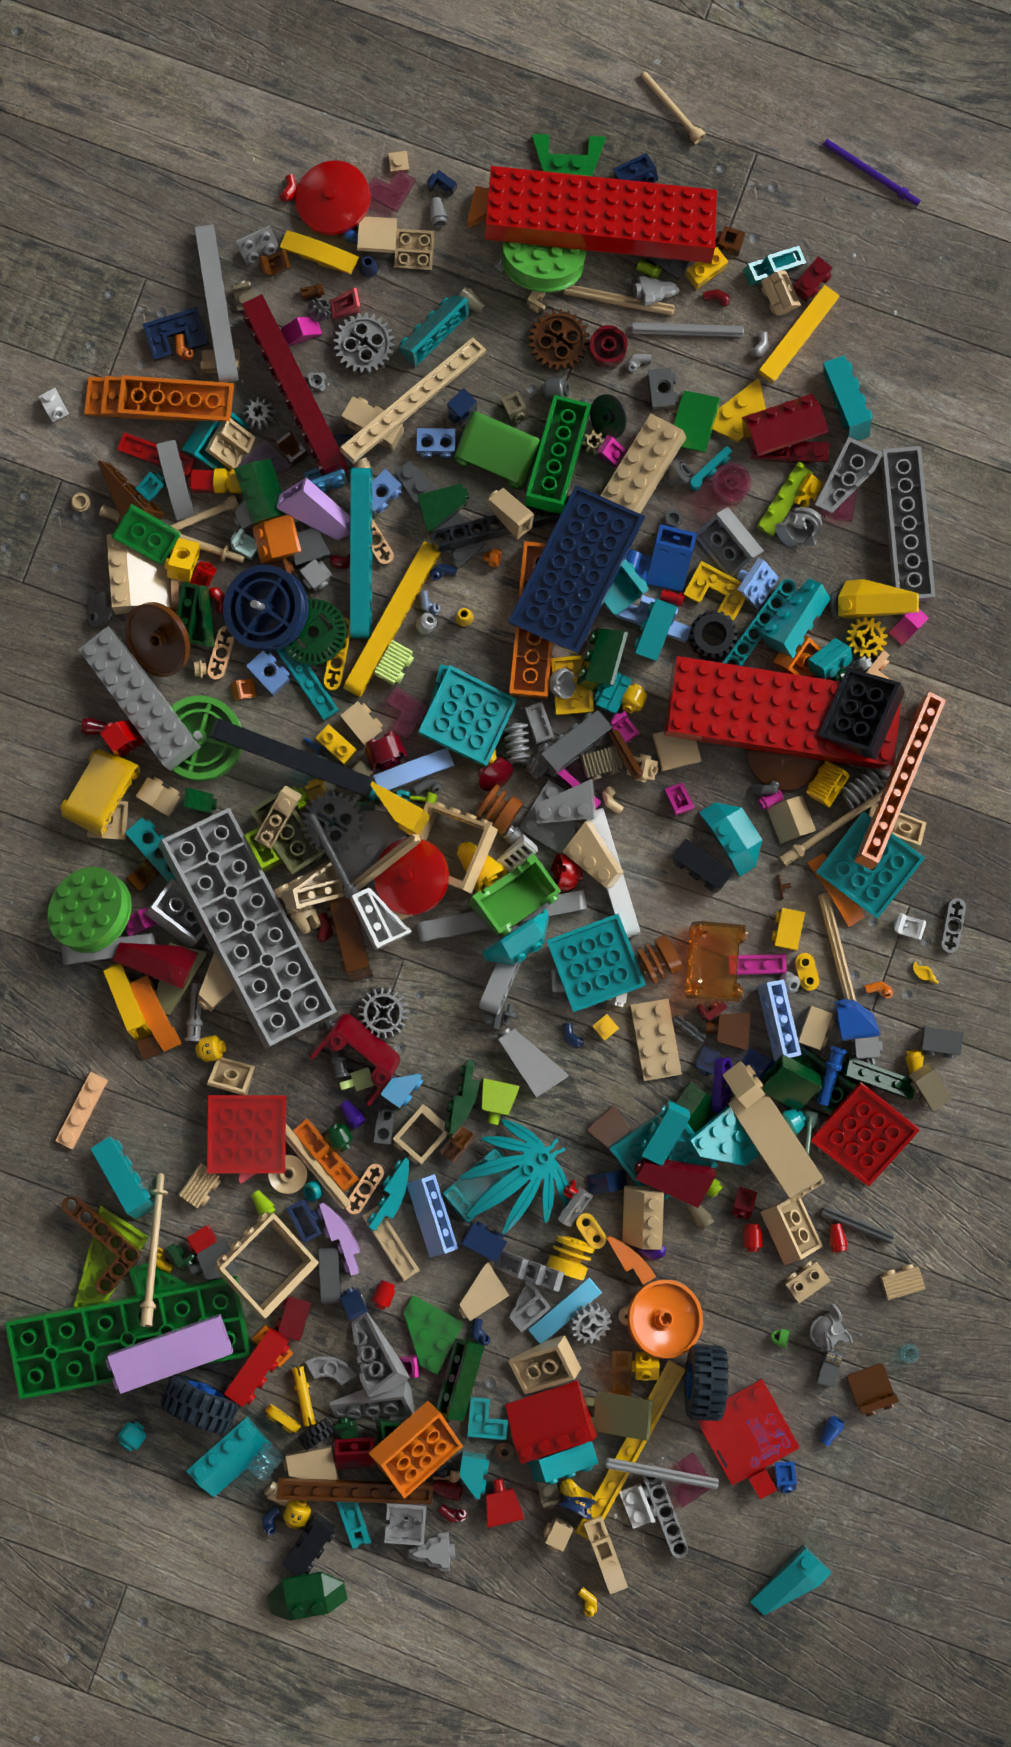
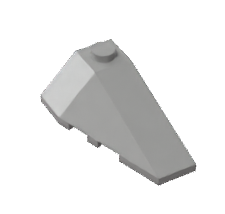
[815,437,883,513]
[351,1312,410,1397]
[330,1380,415,1421]

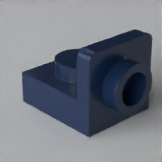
[427,170,457,194]
[694,1045,721,1076]

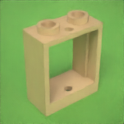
[393,1104,447,1165]

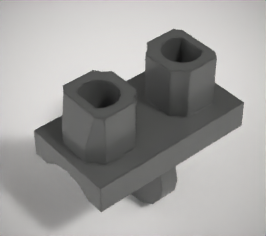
[484,997,517,1030]

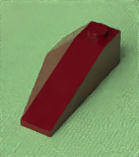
[113,942,199,989]

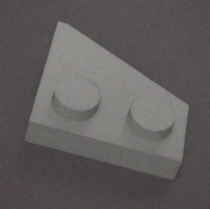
[510,1281,552,1333]

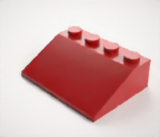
[505,1380,597,1464]

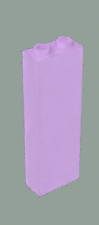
[106,1314,233,1394]

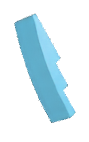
[528,1278,602,1344]

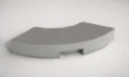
[304,1356,358,1385]

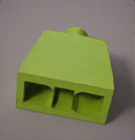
[482,1078,520,1125]

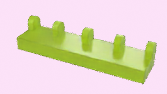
[757,462,813,537]

